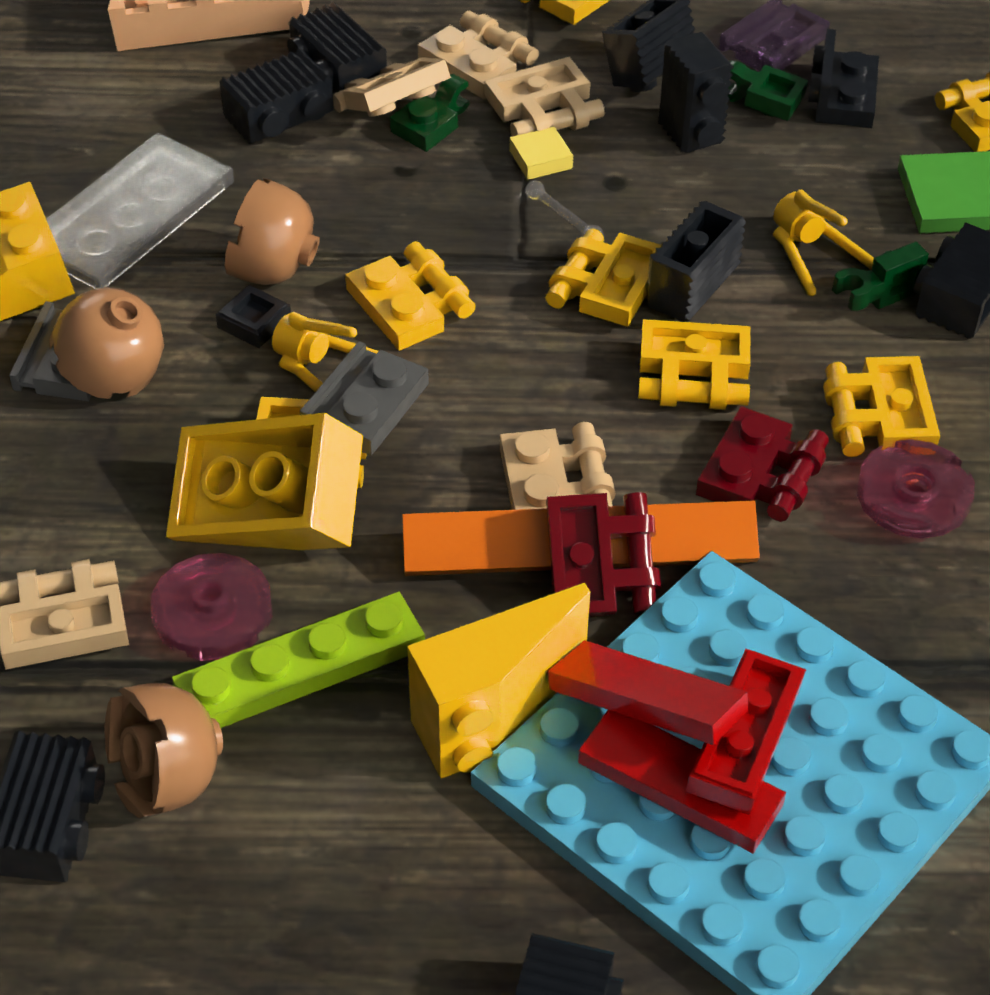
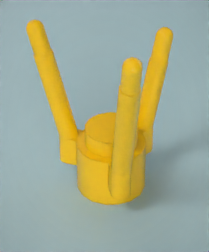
[773,189,874,296]
[272,312,379,392]

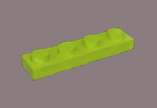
[172,591,425,728]

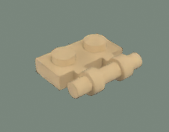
[418,11,539,99]
[333,57,451,117]
[484,57,605,137]
[500,422,616,510]
[0,559,129,670]

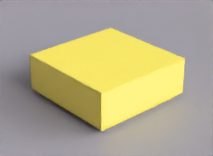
[509,126,573,180]

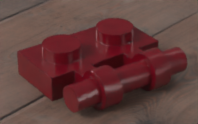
[696,406,829,522]
[546,492,661,617]

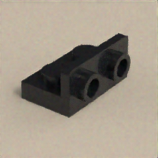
[808,29,879,128]

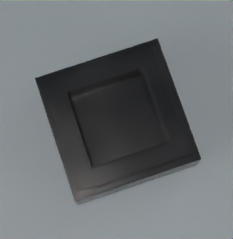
[216,285,291,348]

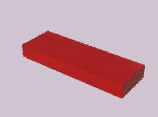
[548,640,748,745]
[685,649,806,815]
[578,710,786,854]

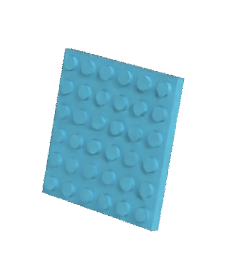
[471,551,990,995]

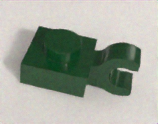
[727,60,808,121]
[390,74,470,152]
[832,241,929,311]

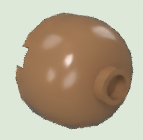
[225,178,320,285]
[49,287,164,399]
[104,683,223,818]

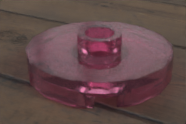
[857,439,975,539]
[151,553,273,661]

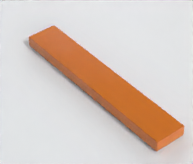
[403,501,760,576]

